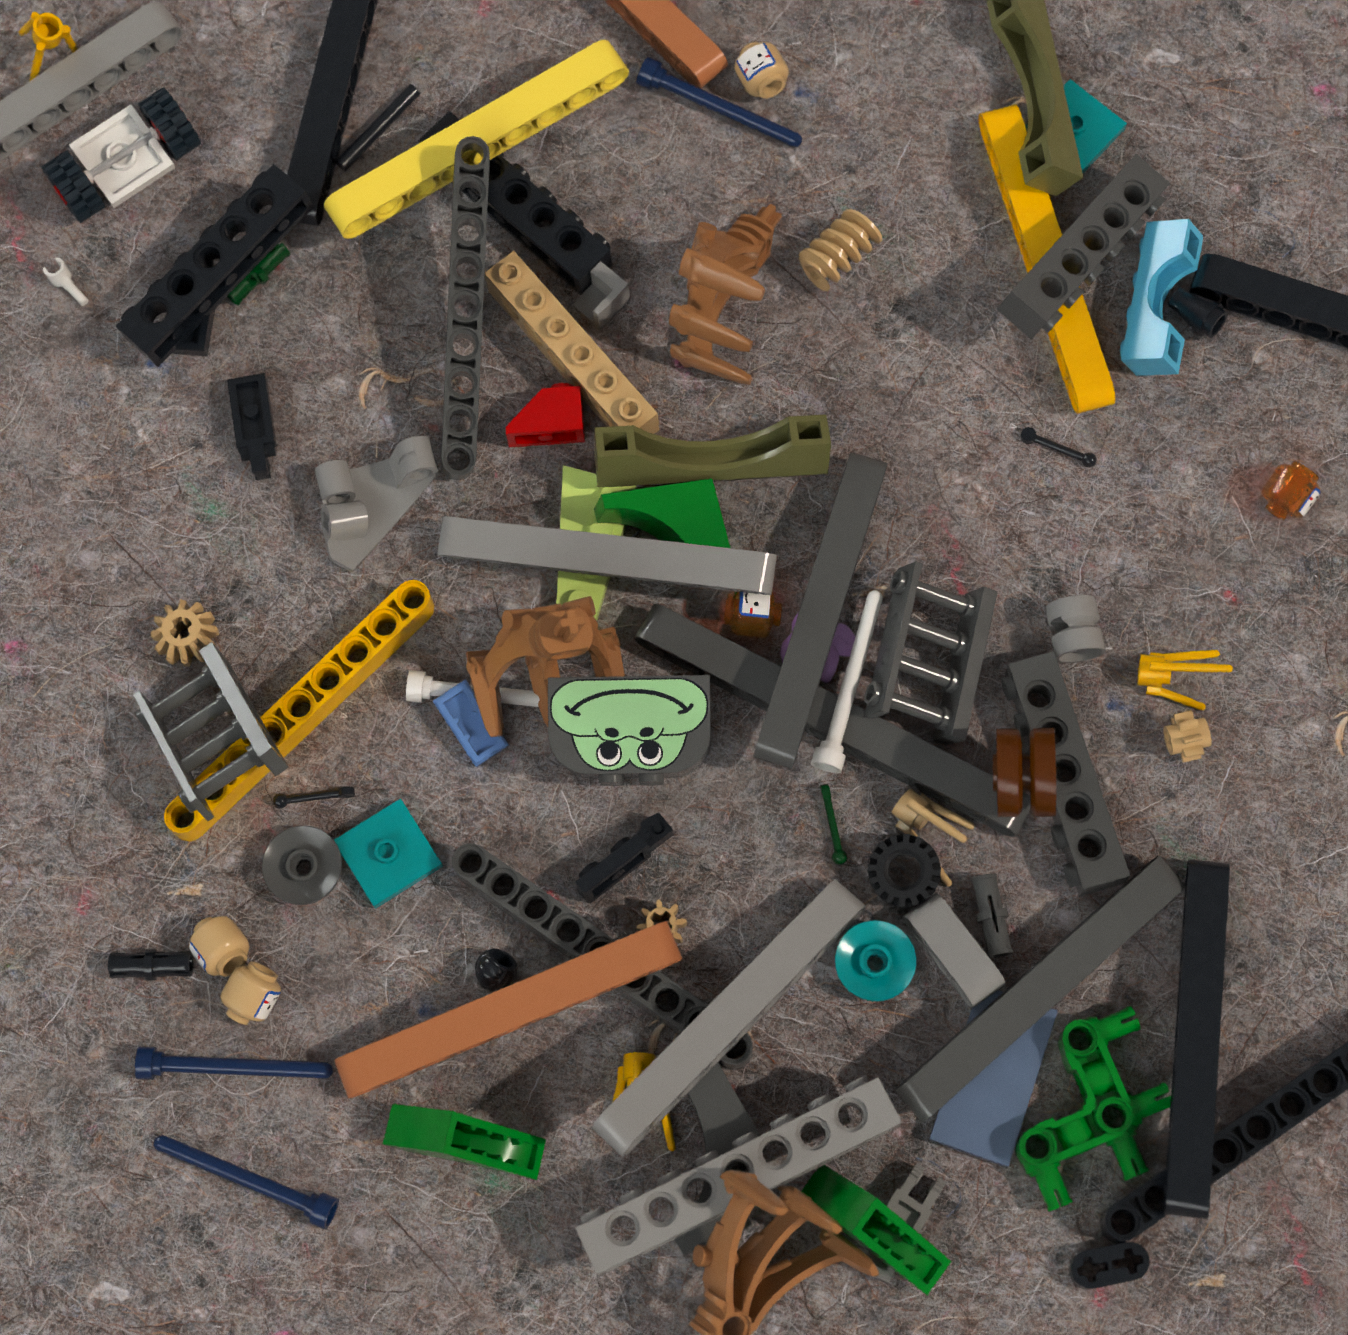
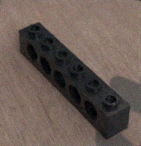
[418,111,612,295]
[115,164,314,367]

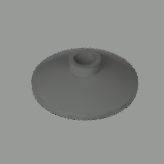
[262,826,342,905]

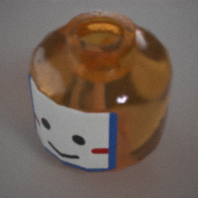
[1261,461,1321,521]
[724,591,782,638]

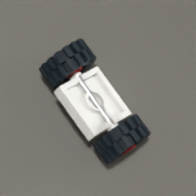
[41,87,201,224]

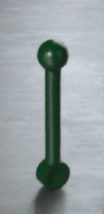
[820,784,848,865]

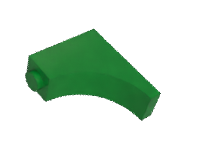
[594,478,730,548]
[382,1104,546,1180]
[801,1164,952,1295]

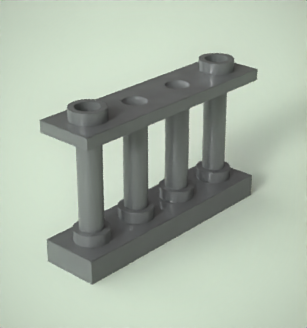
[864,561,998,745]
[133,642,289,821]

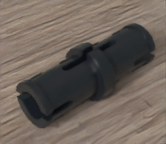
[108,948,194,981]

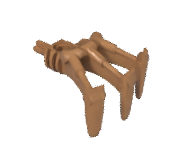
[669,204,782,385]
[466,596,625,737]
[689,1170,879,1335]

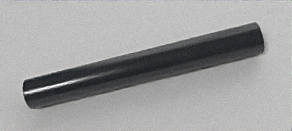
[335,84,420,171]

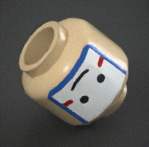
[734,42,789,99]
[189,916,250,977]
[220,961,281,1025]

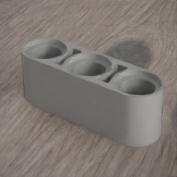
[903,893,1006,1008]

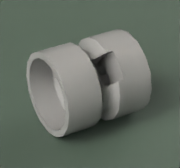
[1045,595,1106,663]

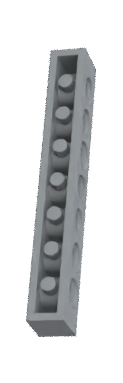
[575,1075,902,1277]

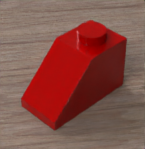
[505,383,585,448]

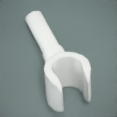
[43,257,89,306]

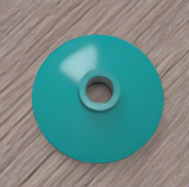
[835,920,916,1002]

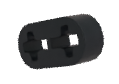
[1069,1242,1150,1289]

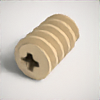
[799,209,882,291]

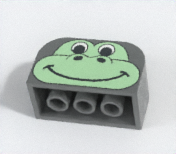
[548,675,711,786]

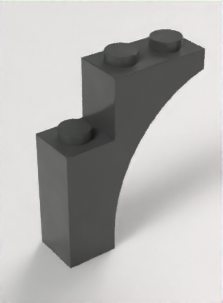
[675,1063,767,1257]

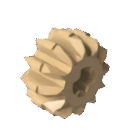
[151,599,219,667]

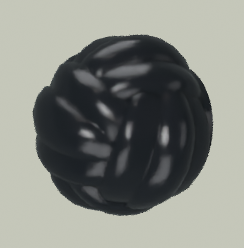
[475,948,517,992]

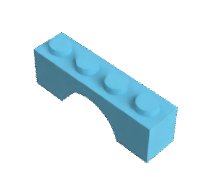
[1120,219,1203,376]

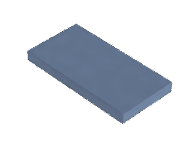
[929,990,1058,1168]

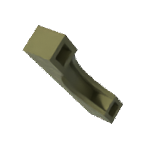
[986,0,1084,196]
[594,414,831,487]

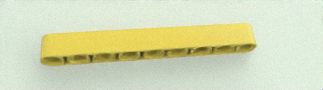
[324,40,629,239]

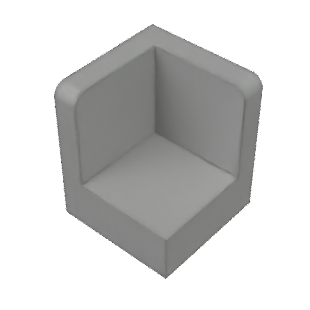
[573,261,630,330]

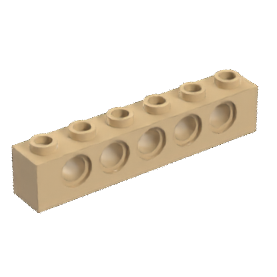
[484,251,659,434]

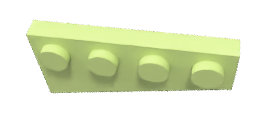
[556,465,637,621]

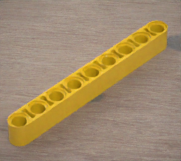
[978,104,1116,414]
[164,580,434,841]

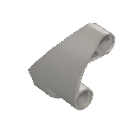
[315,436,438,572]

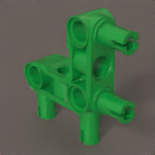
[1015,1006,1171,1212]

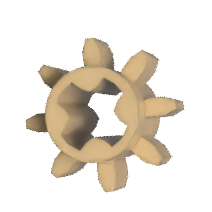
[1163,710,1211,763]
[636,899,687,944]

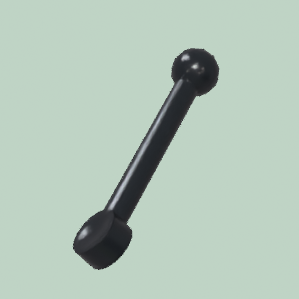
[1021,427,1097,468]
[273,787,355,809]

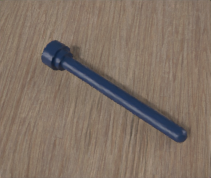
[636,57,802,147]
[135,1046,333,1080]
[153,1135,339,1230]

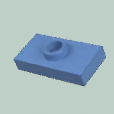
[433,679,510,767]

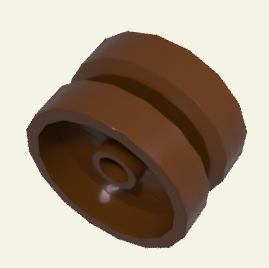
[993,728,1056,817]

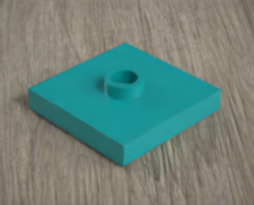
[1025,79,1127,173]
[334,798,443,909]

